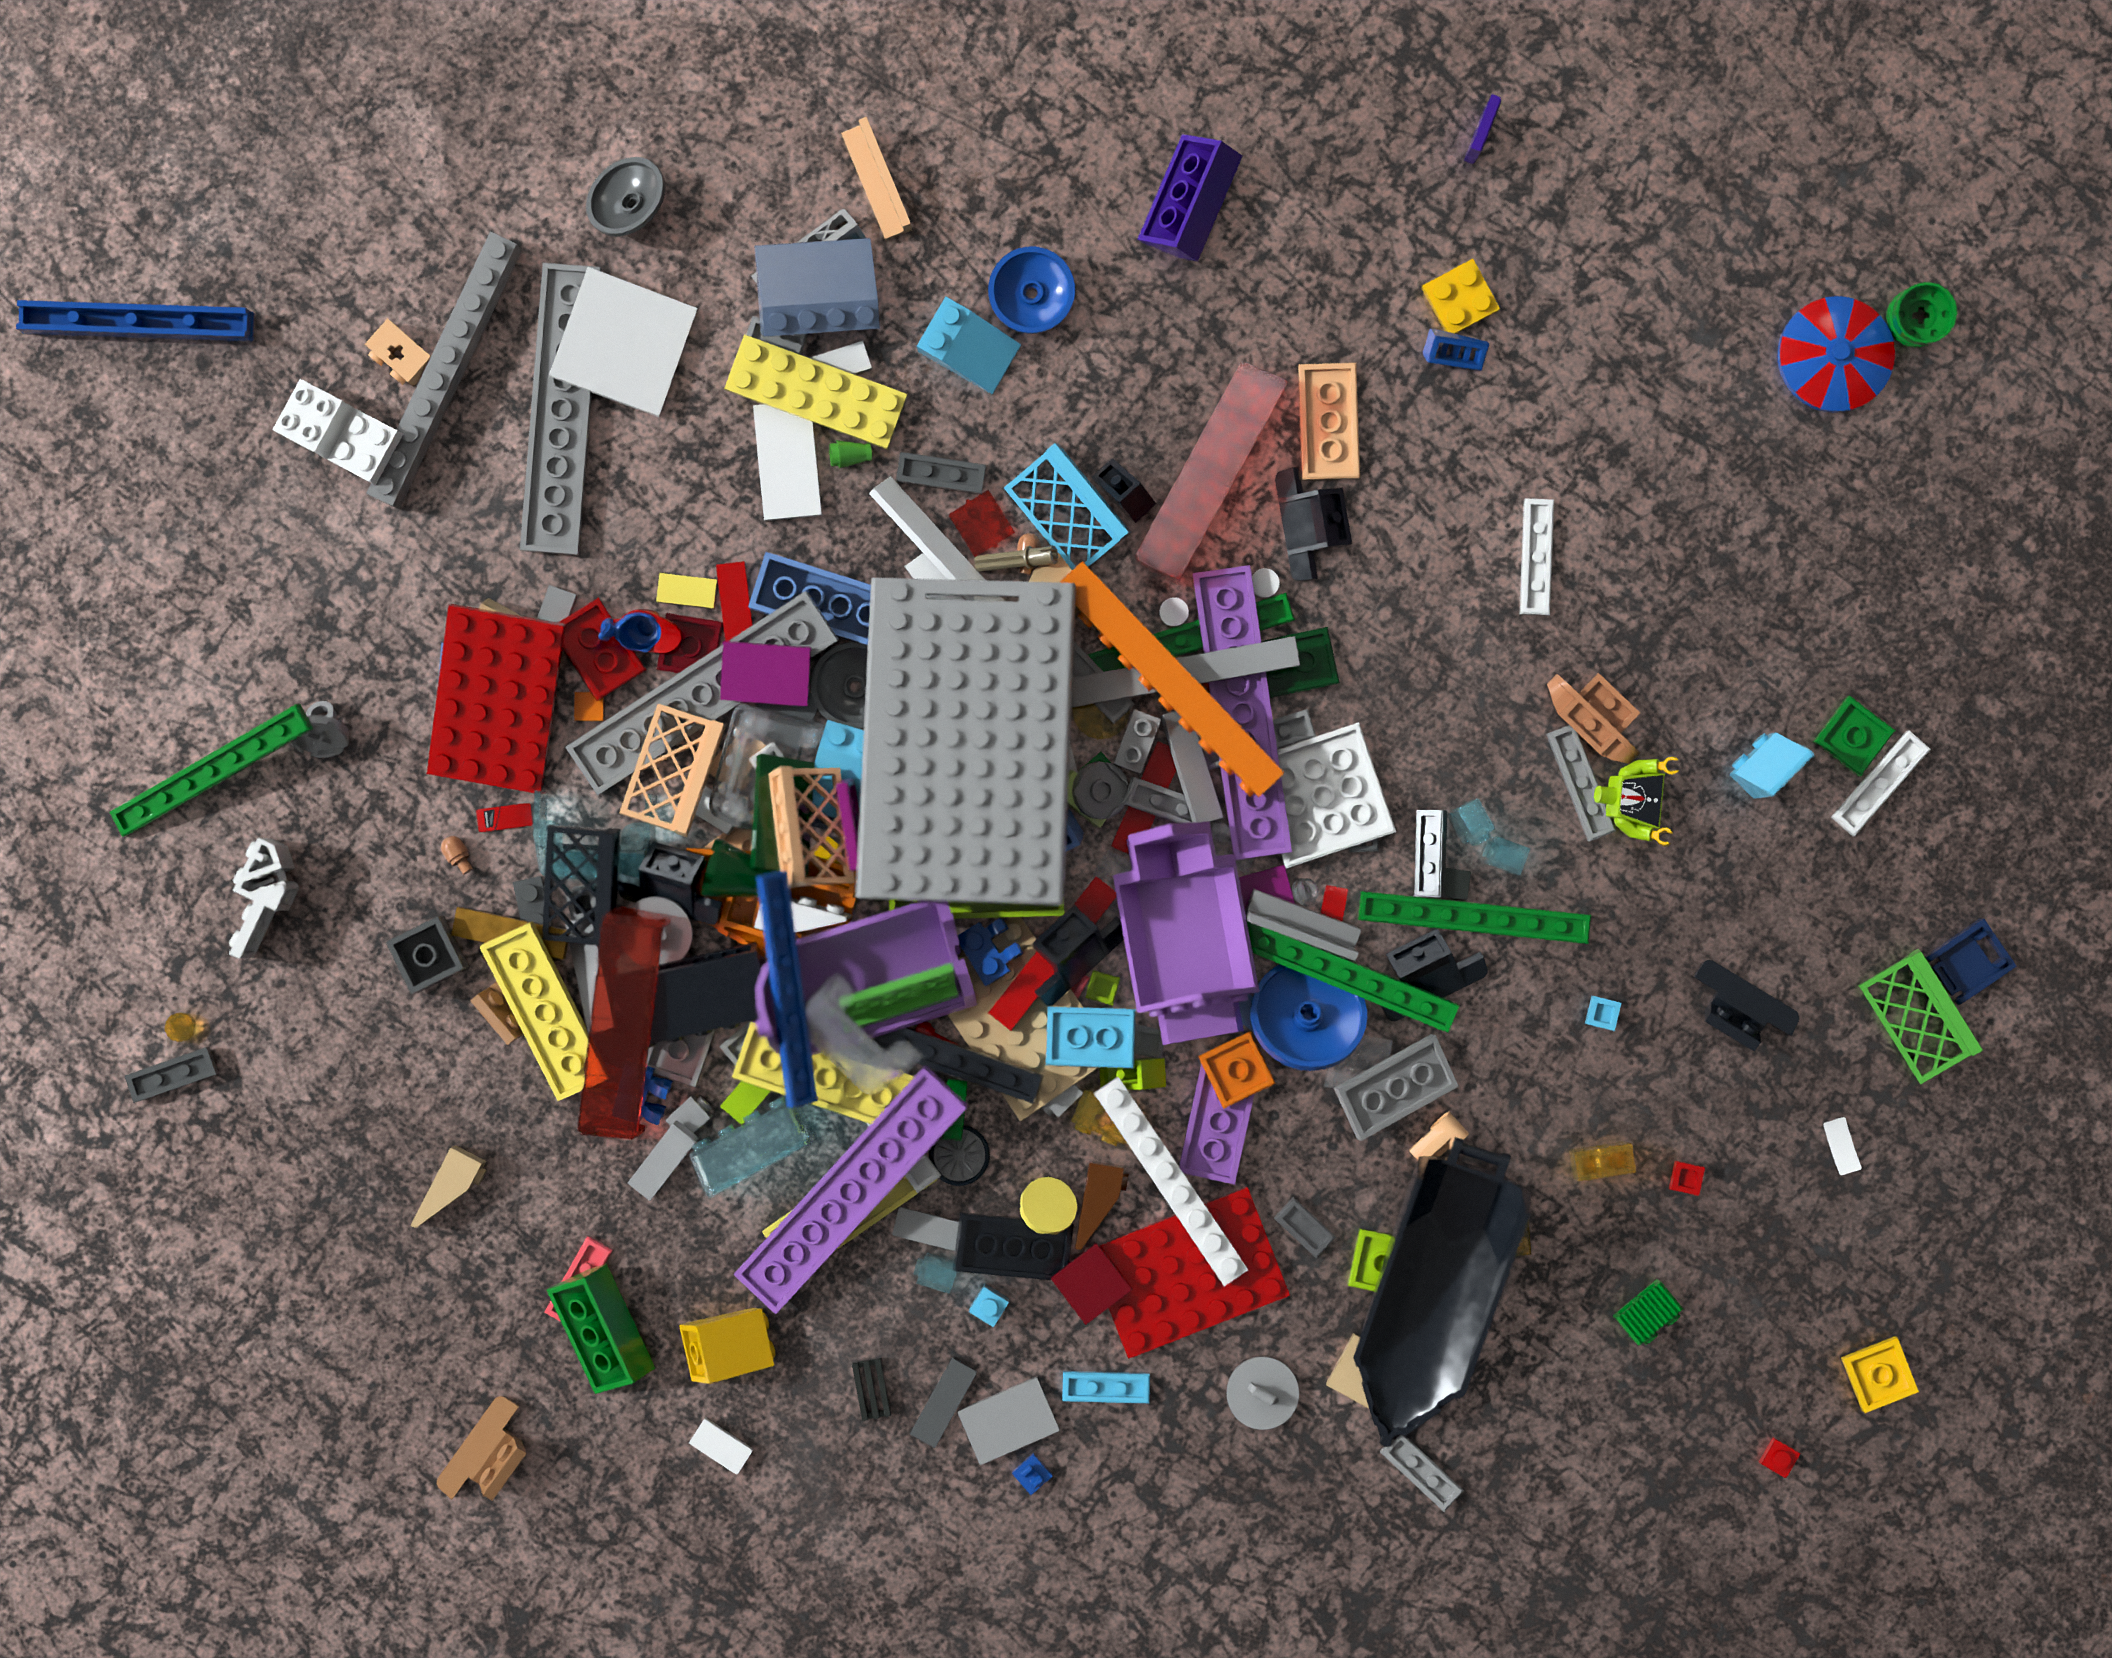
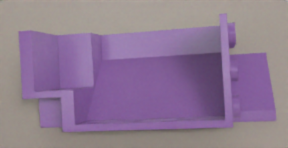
[1113,821,1259,1045]

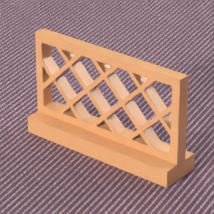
[620,704,725,837]
[769,766,854,888]

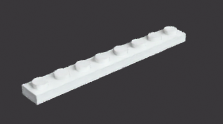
[1094,1077,1248,1286]

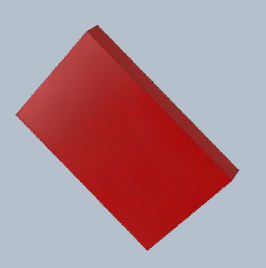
[558,598,646,702]

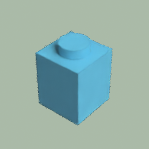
[969,1283,1009,1327]

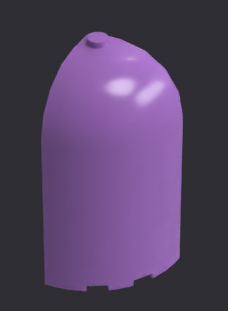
[755,901,977,1055]

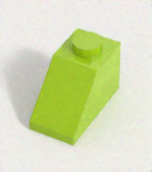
[1099,1058,1166,1090]

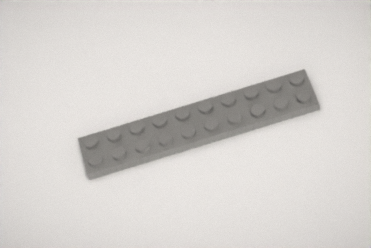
[520,263,602,555]
[565,590,839,795]

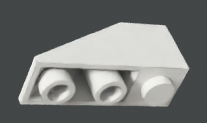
[754,896,851,932]

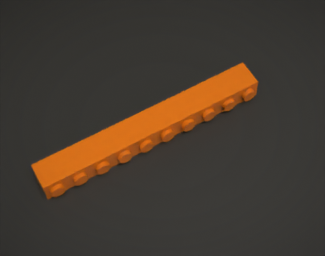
[1059,561,1284,798]

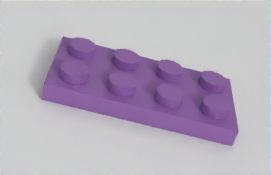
[1179,1064,1254,1185]

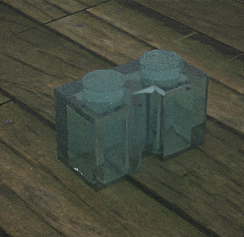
[1447,798,1495,846]

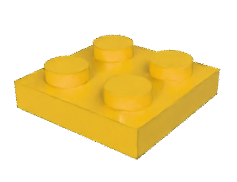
[1421,259,1500,334]
[1841,1336,1919,1413]

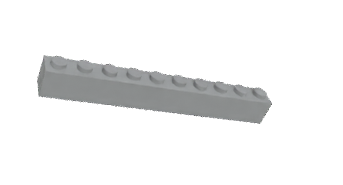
[366,231,522,509]

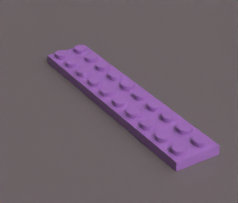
[1192,565,1292,860]
[733,1066,968,1315]

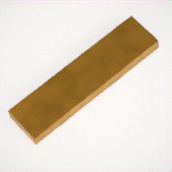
[451,907,571,959]

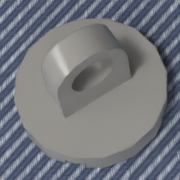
[291,701,350,758]

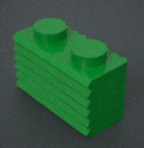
[1613,1279,1683,1346]

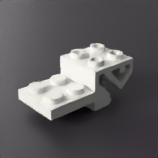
[273,379,403,485]
[229,838,299,959]

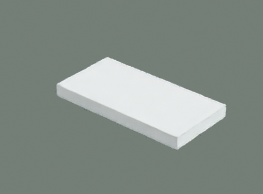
[753,404,822,521]

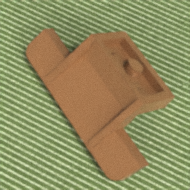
[470,955,524,1045]
[437,1396,526,1501]

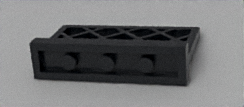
[542,824,621,949]

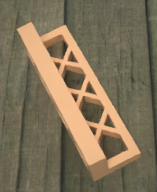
[841,117,912,241]

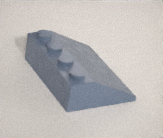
[754,238,880,337]

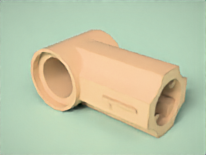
[1409,1111,1469,1160]

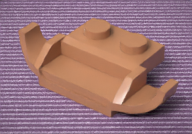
[1547,673,1640,764]

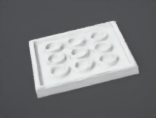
[549,267,697,417]
[1277,722,1396,869]

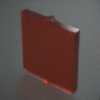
[948,490,1015,557]

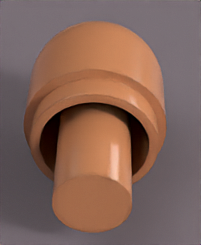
[1017,533,1041,574]
[441,836,473,875]

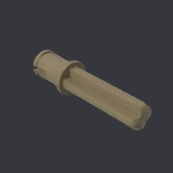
[974,545,1058,571]

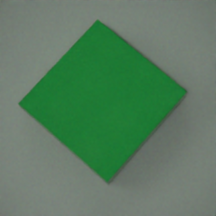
[1813,696,1896,777]

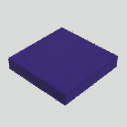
[1464,94,1502,164]

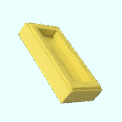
[656,573,718,609]

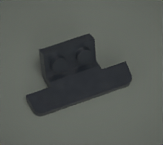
[1275,467,1352,581]
[618,842,722,925]
[1032,905,1124,1006]
[1380,928,1488,1022]
[1694,960,1799,1052]

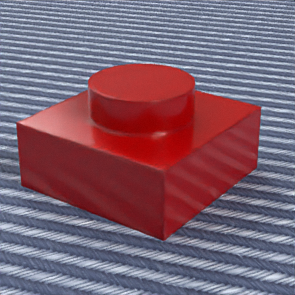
[1669,1161,1705,1196]
[1759,1437,1800,1478]

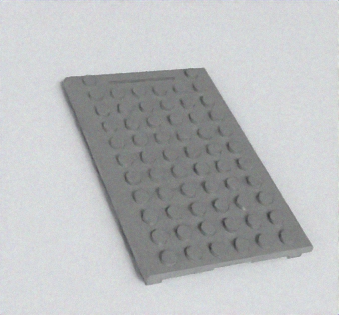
[856,578,1076,905]

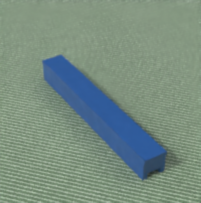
[16,300,254,341]

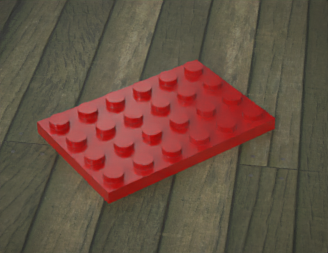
[427,604,566,794]
[1086,1187,1290,1359]

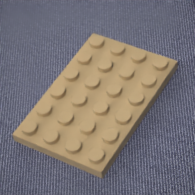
[947,917,1099,1122]

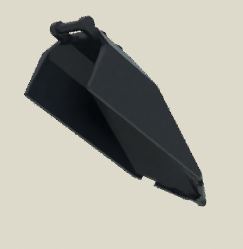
[1353,1137,1531,1447]

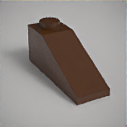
[1075,1160,1129,1250]

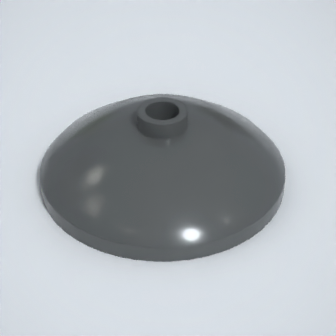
[586,157,666,236]
[811,642,868,729]

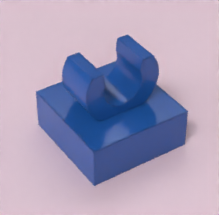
[1012,1453,1053,1495]

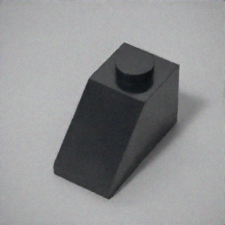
[1091,458,1156,523]

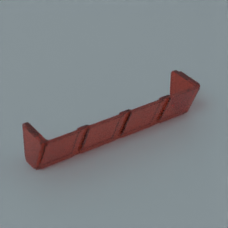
[1135,362,1288,585]
[577,907,671,1139]

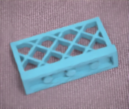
[1004,443,1132,570]

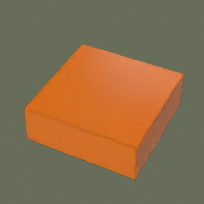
[574,692,605,721]

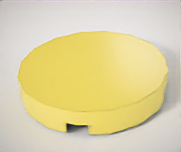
[1020,1177,1077,1235]

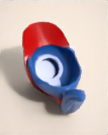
[598,609,682,653]

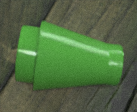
[829,440,872,469]

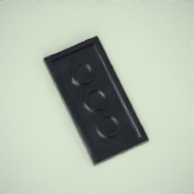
[953,1212,1074,1281]

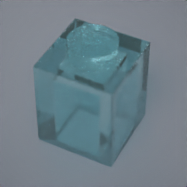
[1482,836,1530,876]
[913,1252,956,1294]

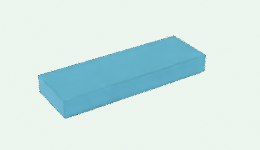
[1062,1371,1150,1404]

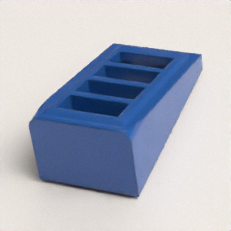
[1423,328,1490,371]

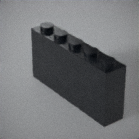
[613,942,763,1049]

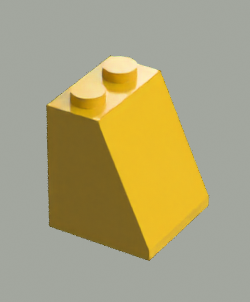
[679,1308,775,1384]

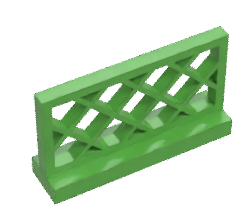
[1859,949,1983,1084]
[838,963,959,1033]

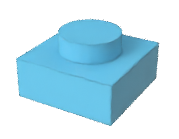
[1585,996,1621,1031]

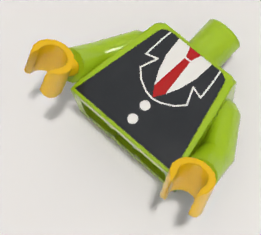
[1594,757,1679,847]

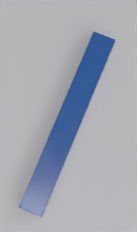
[756,870,818,1108]

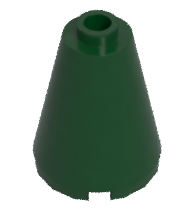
[701,838,773,897]

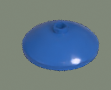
[988,246,1075,334]

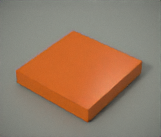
[1198,1031,1276,1109]

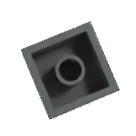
[386,916,470,994]

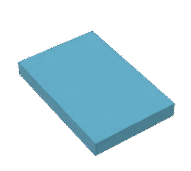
[1046,1007,1136,1068]

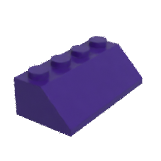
[1137,134,1243,262]

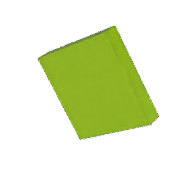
[1347,1228,1391,1291]

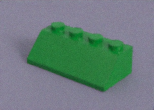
[546,1264,655,1394]

